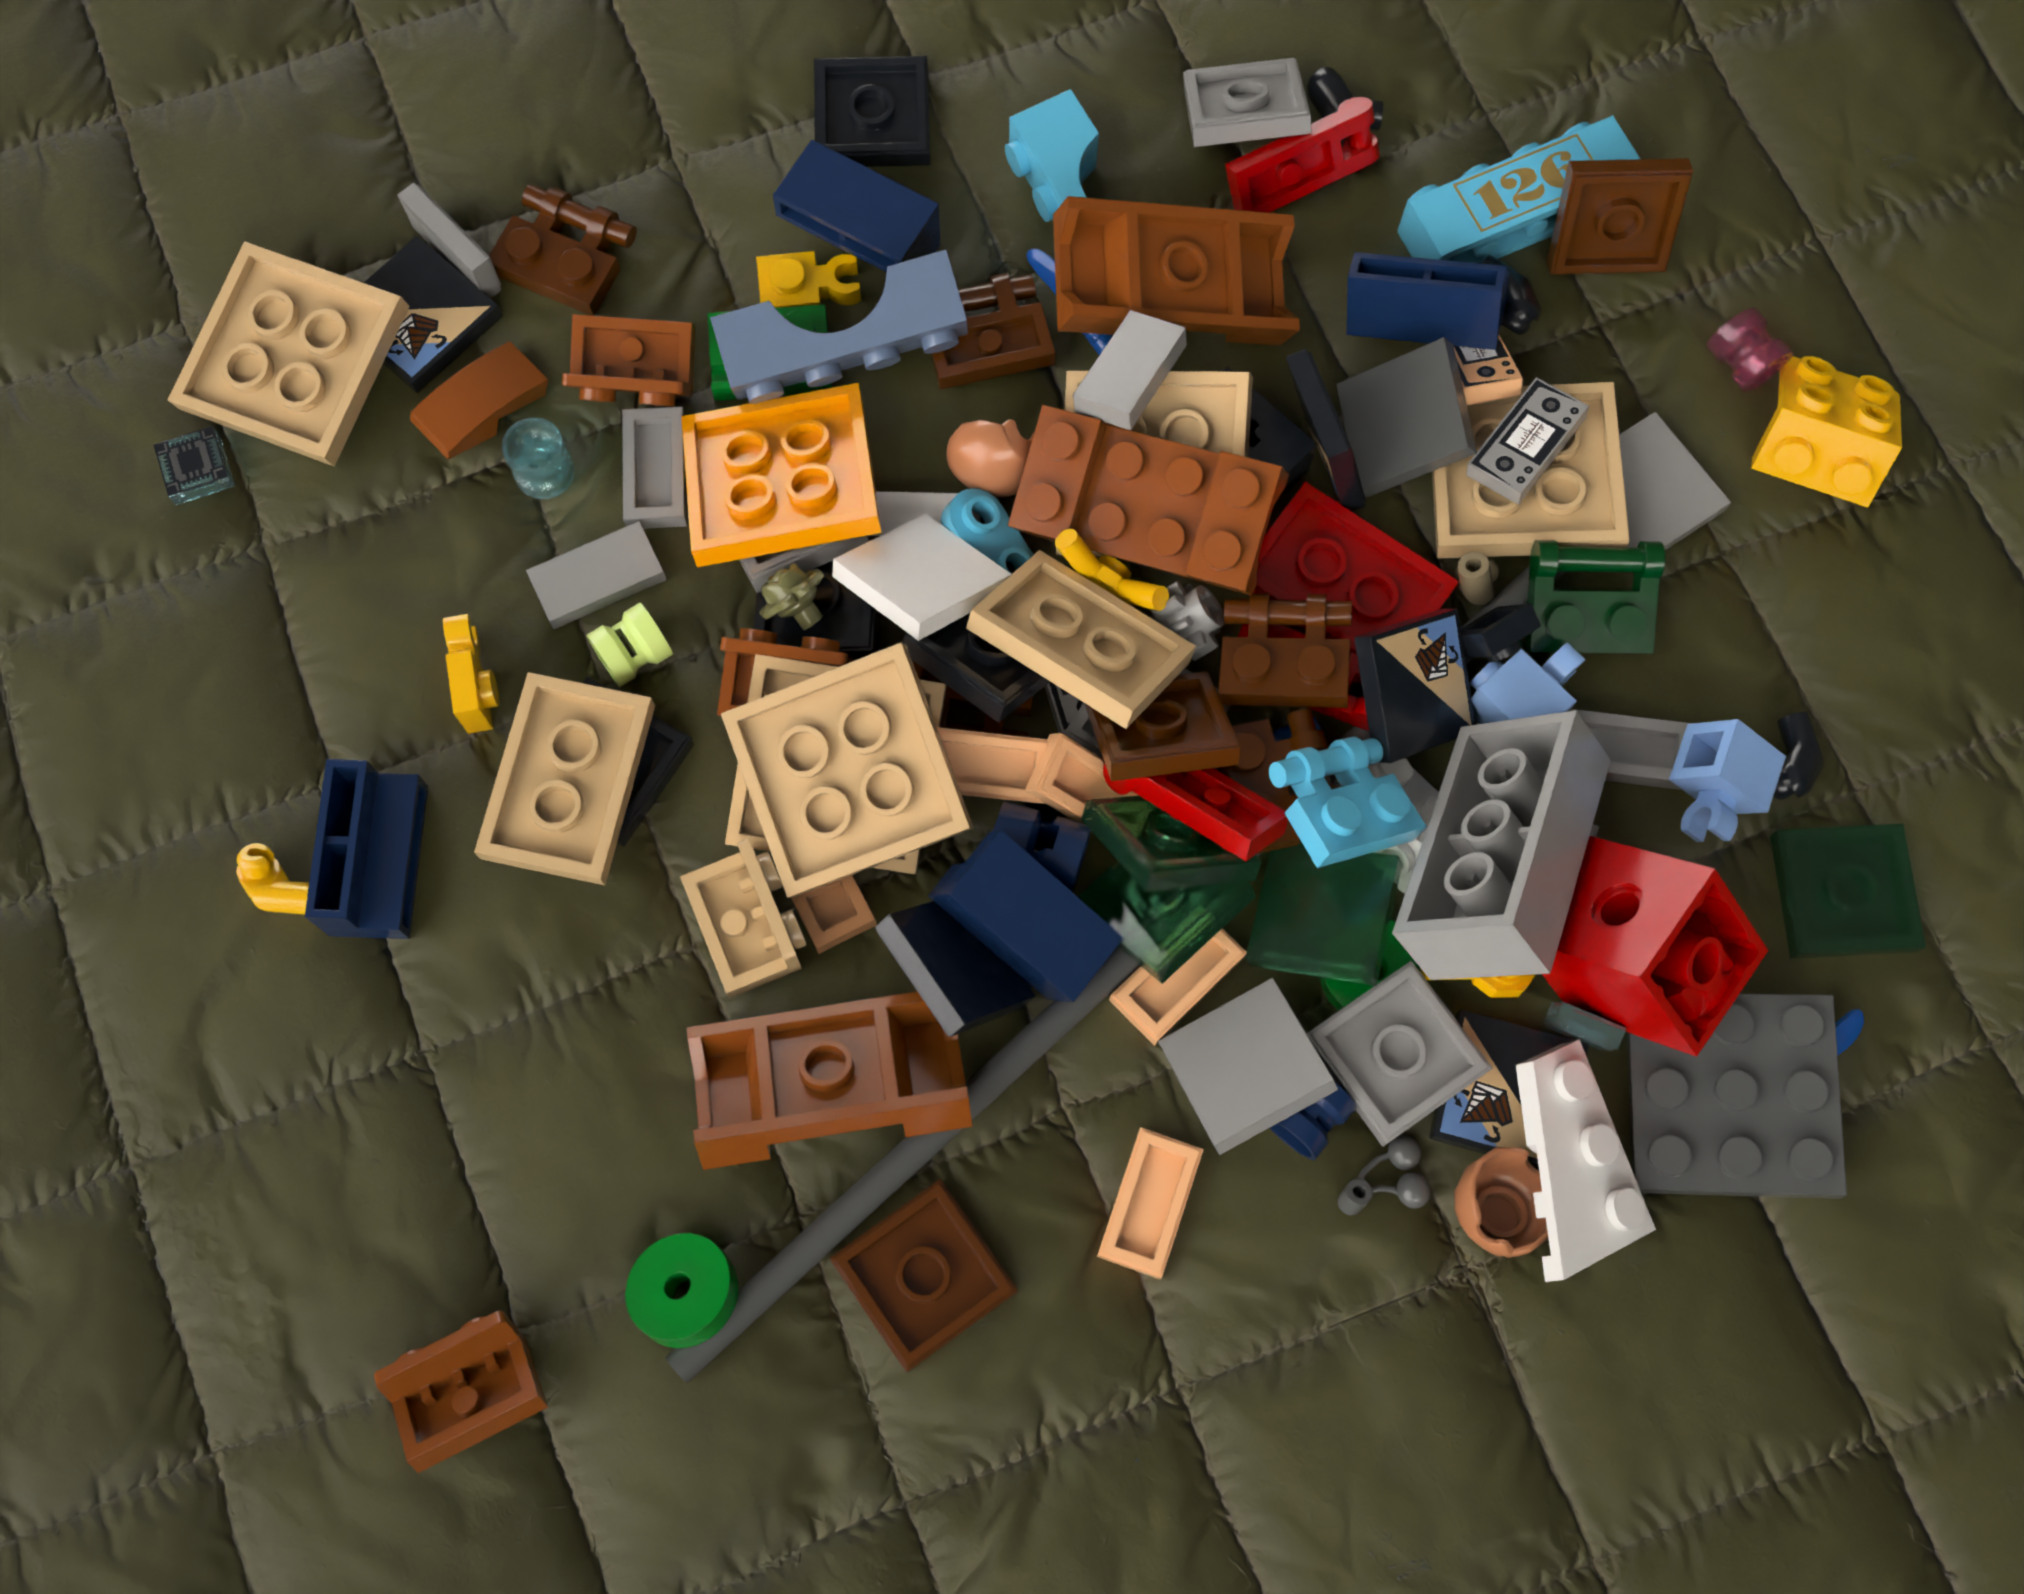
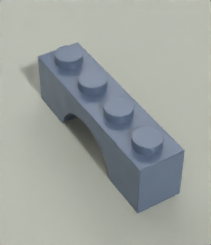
[710,250,968,404]

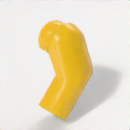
[236,843,309,915]

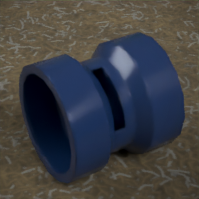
[1269,1083,1357,1160]

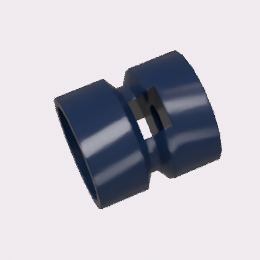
[993,801,1092,893]

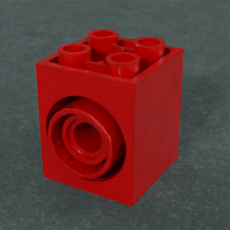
[1542,836,1769,1057]

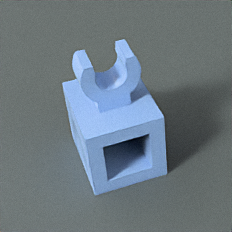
[1470,643,1586,724]
[1669,719,1786,842]

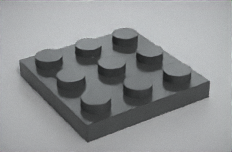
[1626,994,1847,1199]

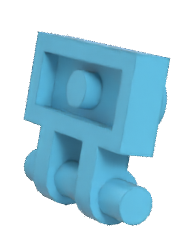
[1269,737,1427,868]

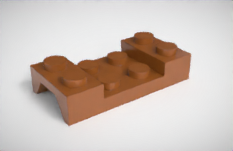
[1053,196,1300,346]
[1008,405,1289,595]
[687,991,973,1170]

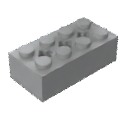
[1392,710,1611,980]

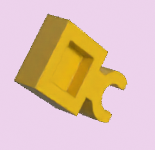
[756,251,861,308]
[443,614,499,734]

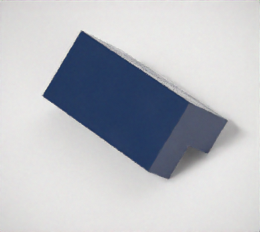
[773,139,941,272]
[1346,252,1509,350]
[305,759,428,939]
[928,830,1124,1002]

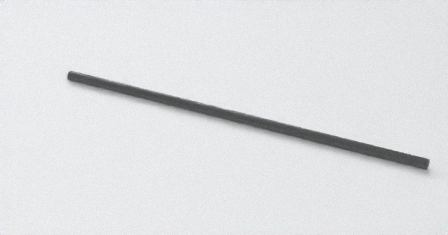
[665,565,1568,1383]

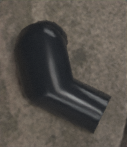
[1307,67,1383,130]
[1482,255,1541,335]
[1773,711,1824,800]

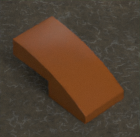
[410,341,548,460]

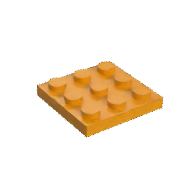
[681,383,882,567]

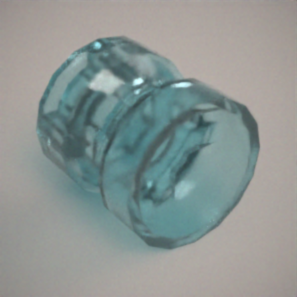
[501,417,575,499]

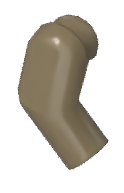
[1454,552,1499,605]

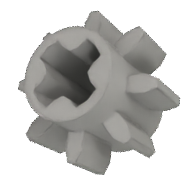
[1149,581,1224,661]

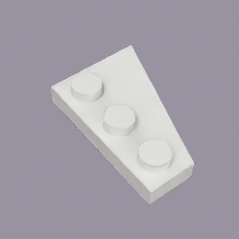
[1516,1039,1656,1282]

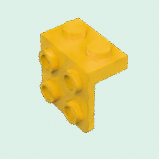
[1751,356,1902,508]

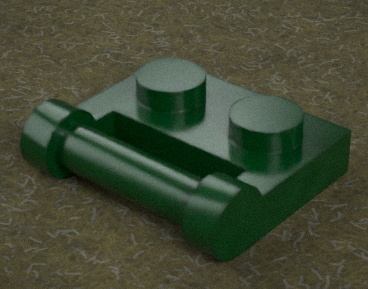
[1524,540,1665,653]

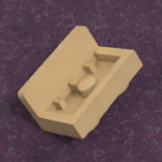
[680,838,807,999]

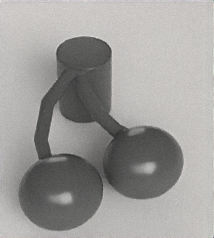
[1337,1134,1430,1215]

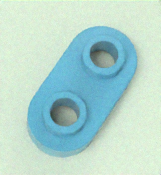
[941,488,1034,574]

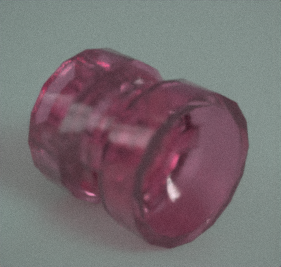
[1707,307,1793,392]

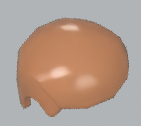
[946,419,1034,499]
[1454,1147,1549,1258]

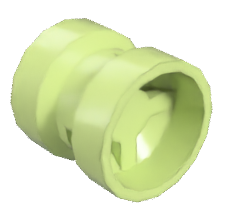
[586,602,673,688]

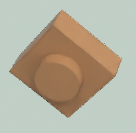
[790,875,877,954]

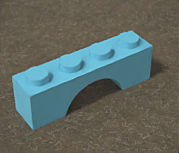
[1005,89,1099,222]

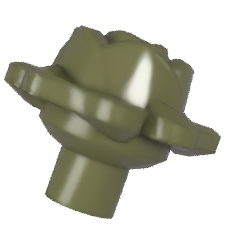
[759,563,824,630]

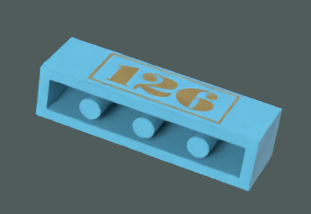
[1397,115,1640,264]

